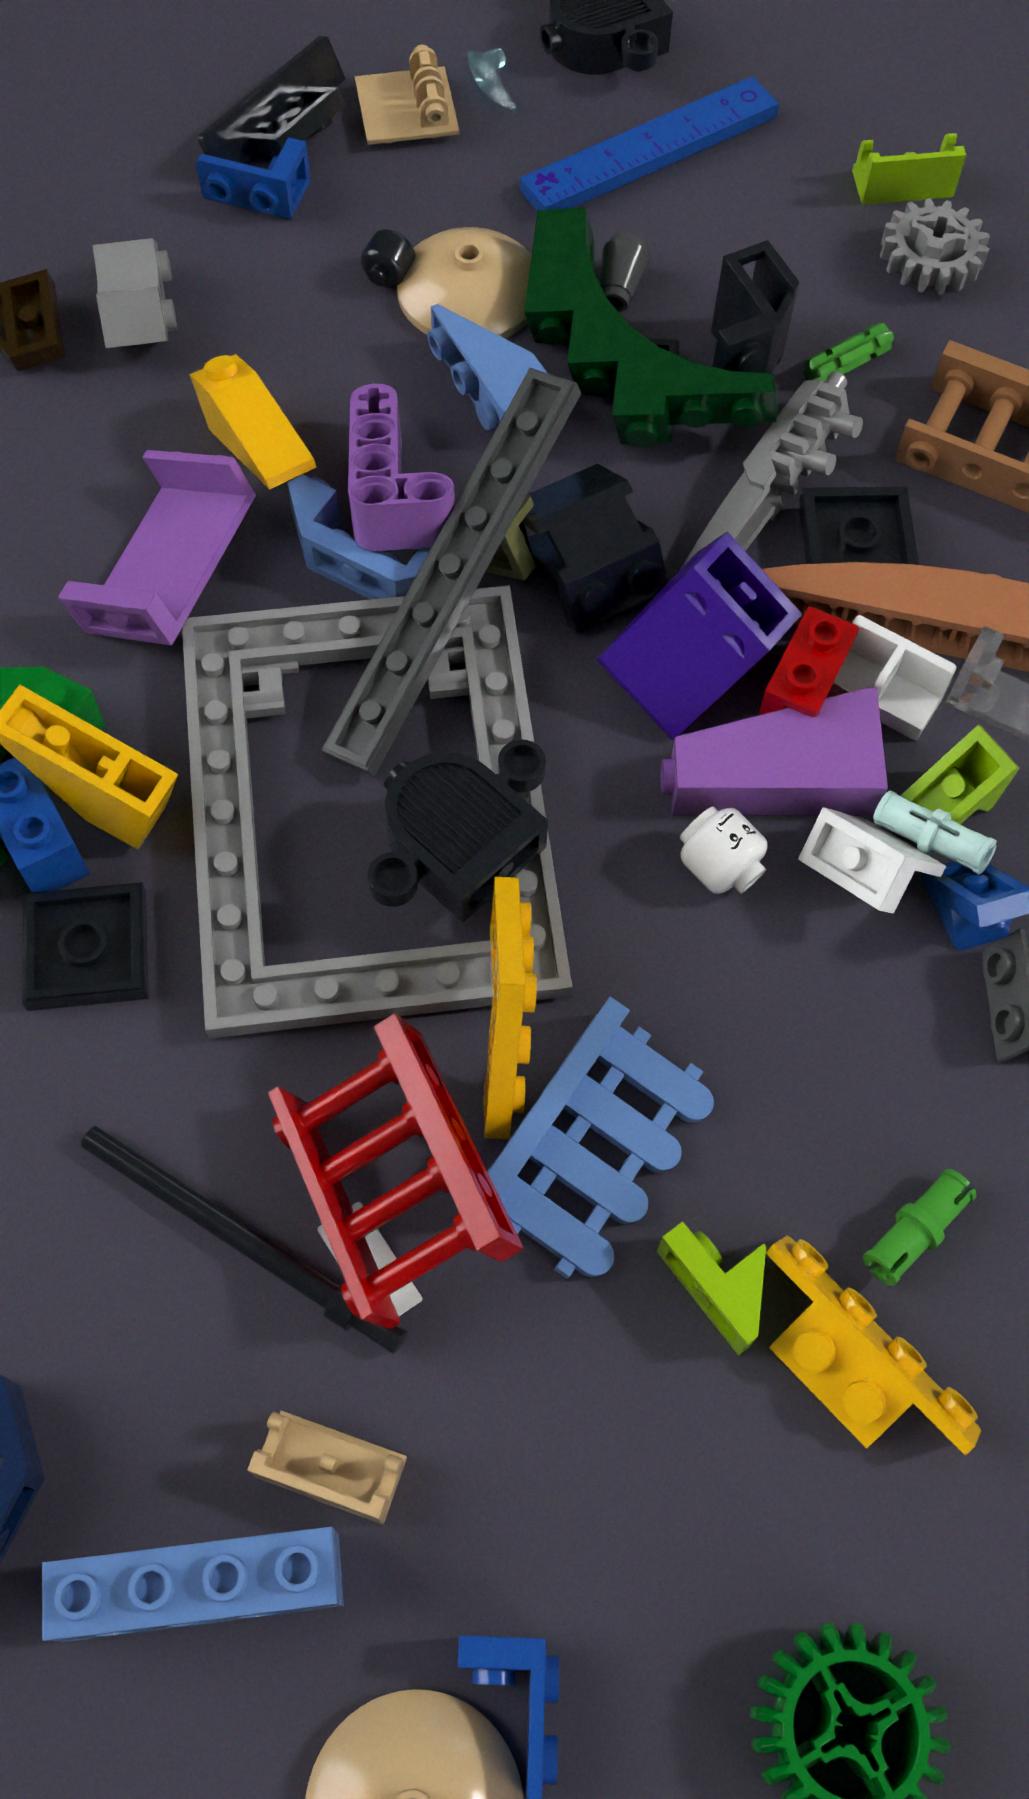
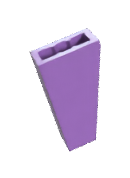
[660,688,888,816]

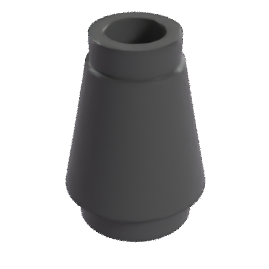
[601,232,650,312]

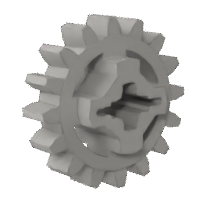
[880,198,990,294]

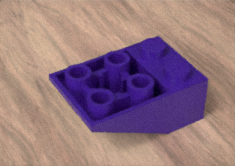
[596,531,802,740]

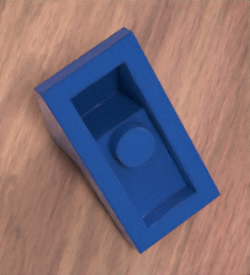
[922,861,1029,950]

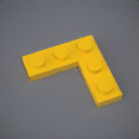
[483,876,537,1139]

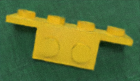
[766,1235,981,1456]

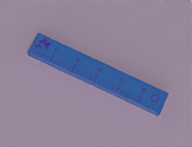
[520,76,779,211]

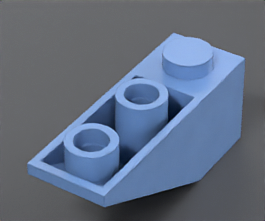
[427,304,547,432]

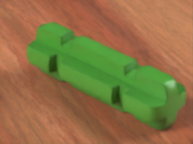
[803,323,894,382]

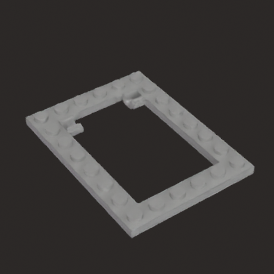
[182,585,572,1039]

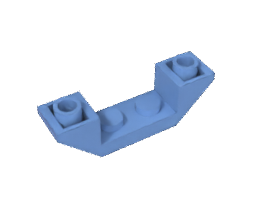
[286,474,431,599]

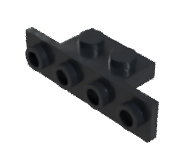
[198,36,346,164]

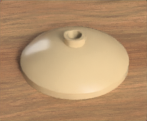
[397,227,532,338]
[305,1689,524,1799]

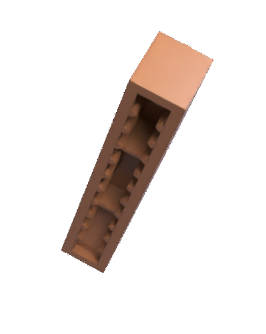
[762,562,1029,672]

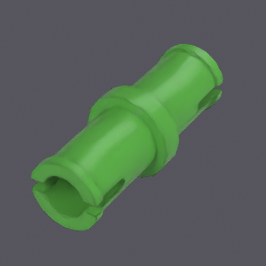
[862,1168,977,1286]

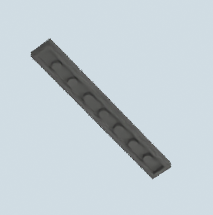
[322,368,581,777]

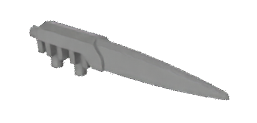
[679,371,863,571]

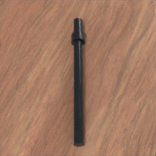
[81,1126,408,1354]

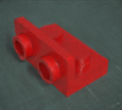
[758,606,859,717]

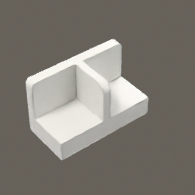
[828,615,957,741]
[798,807,946,914]

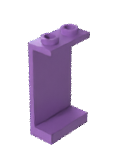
[58,450,256,646]

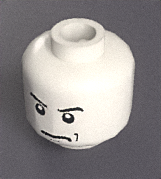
[680,806,767,894]

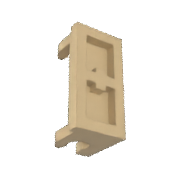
[247,1411,407,1525]

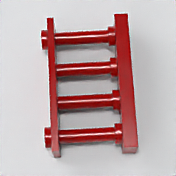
[268,1013,524,1329]

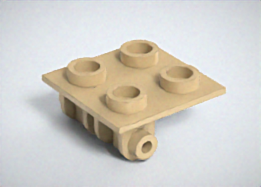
[355,45,459,145]

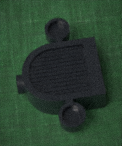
[540,0,673,75]
[368,739,548,923]

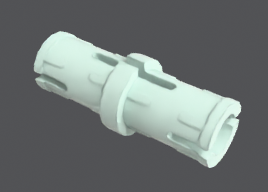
[873,790,997,874]

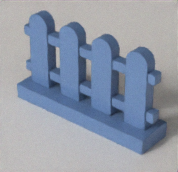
[487,996,714,1279]

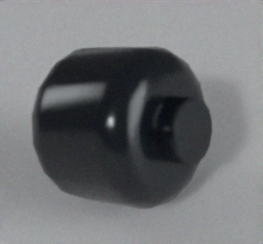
[361,229,416,288]

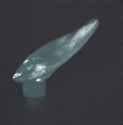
[468,48,518,114]

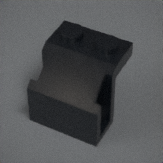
[711,240,799,373]
[519,463,668,632]

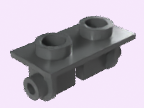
[981,928,1029,1063]

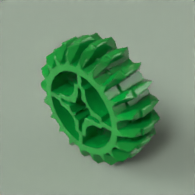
[750,1623,951,1799]

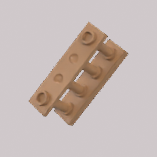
[894,340,1029,513]

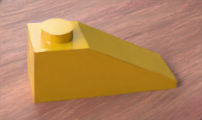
[189,354,317,490]
[0,685,178,850]

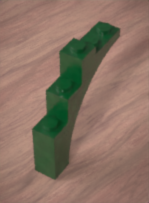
[524,207,778,447]

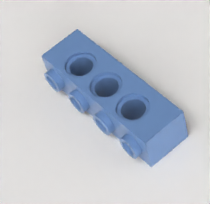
[42,1527,344,1643]

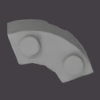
[92,238,177,348]

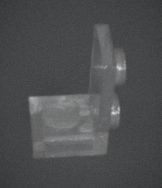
[945,625,1029,742]

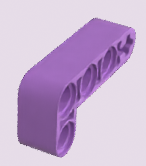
[348,383,455,551]

